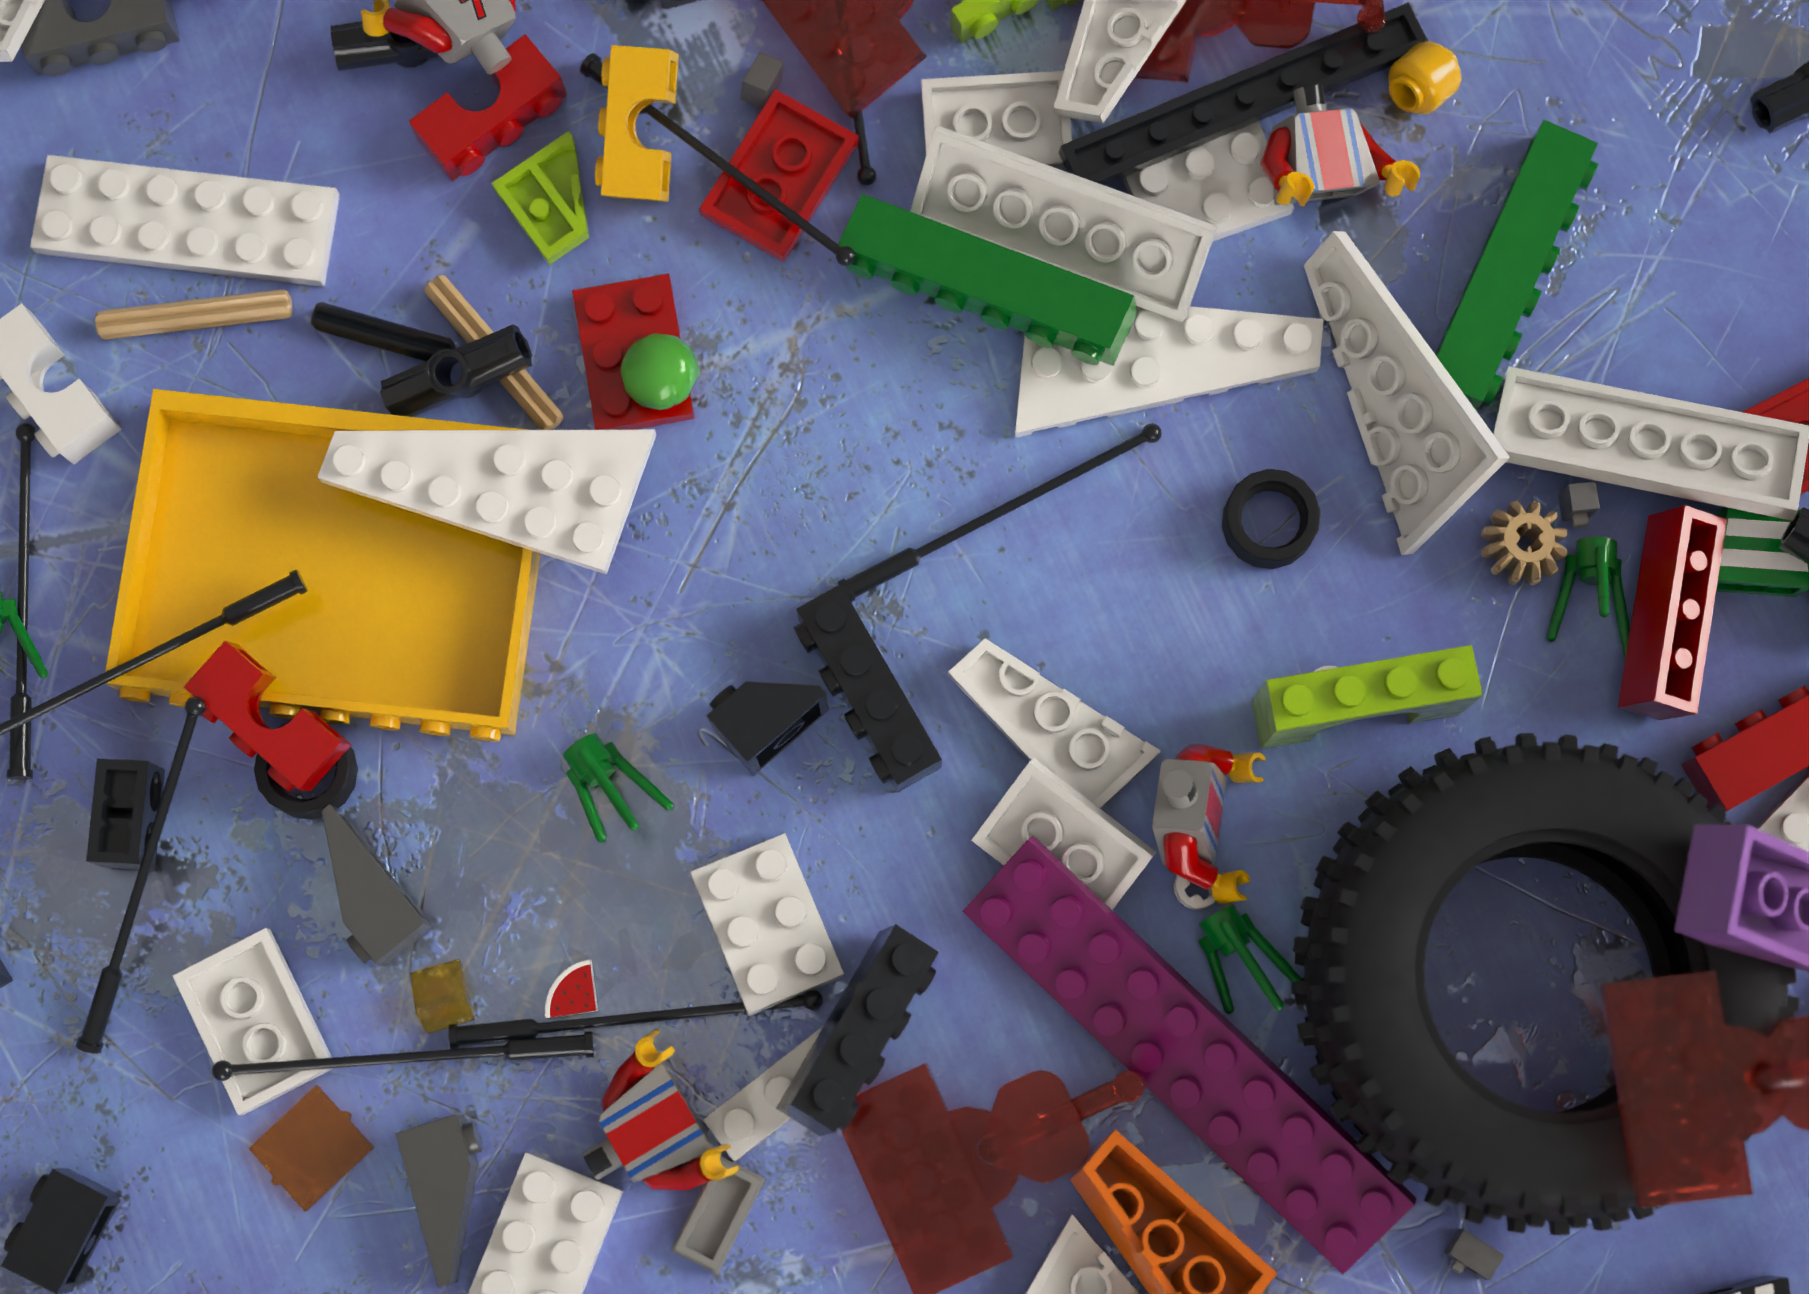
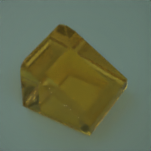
[410,959,475,1033]

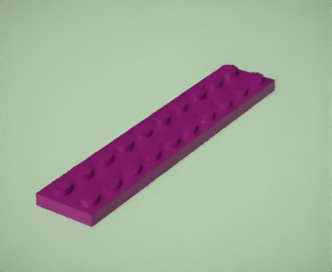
[962,836,1417,1274]

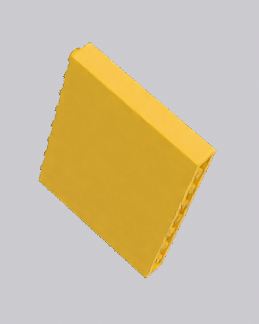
[105,389,541,742]

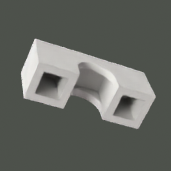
[0,303,122,465]

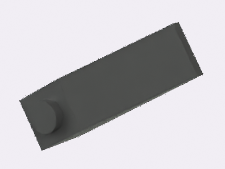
[322,804,433,966]
[395,1114,482,1288]

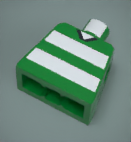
[1715,507,1809,597]

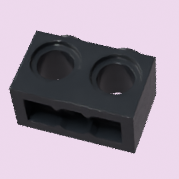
[86,758,165,870]

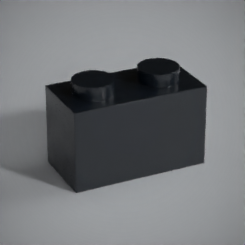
[1,1168,122,1294]

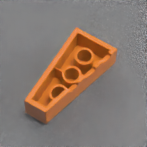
[1069,1129,1277,1294]

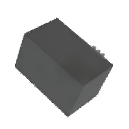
[740,52,784,108]
[1558,481,1600,528]
[1444,1229,1505,1280]

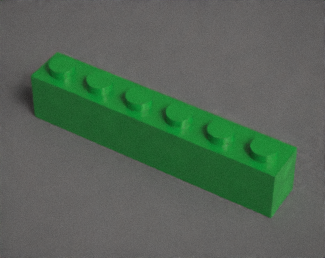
[1435,119,1599,410]
[838,194,1137,366]

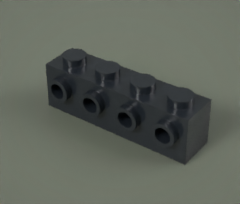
[793,584,942,793]
[776,924,939,1136]

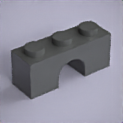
[21,0,180,76]

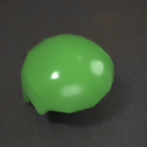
[620,333,700,410]

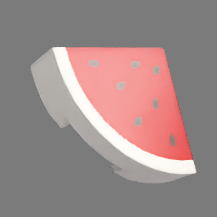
[545,959,598,1019]

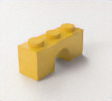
[595,45,679,202]

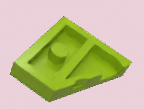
[491,131,589,265]

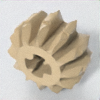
[1481,500,1568,586]

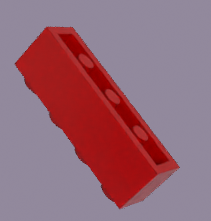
[1618,505,1727,720]
[1681,685,1809,812]

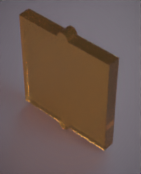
[248,1085,375,1212]

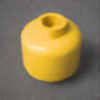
[1388,41,1461,115]

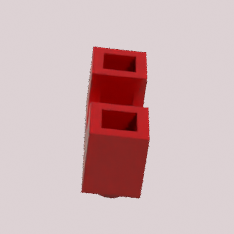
[408,34,567,182]
[184,640,351,792]

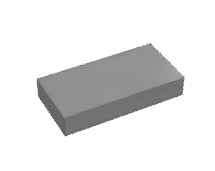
[671,1156,766,1274]

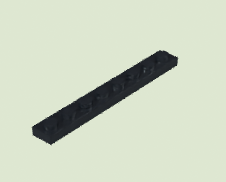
[1058,2,1428,185]

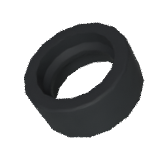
[1222,469,1321,569]
[254,722,358,820]

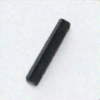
[311,302,455,362]

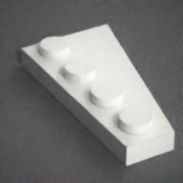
[948,638,1161,809]

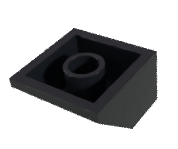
[707,682,829,776]

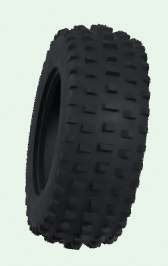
[1291,733,1799,1235]

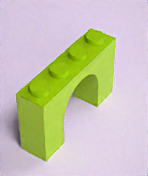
[1251,645,1483,749]

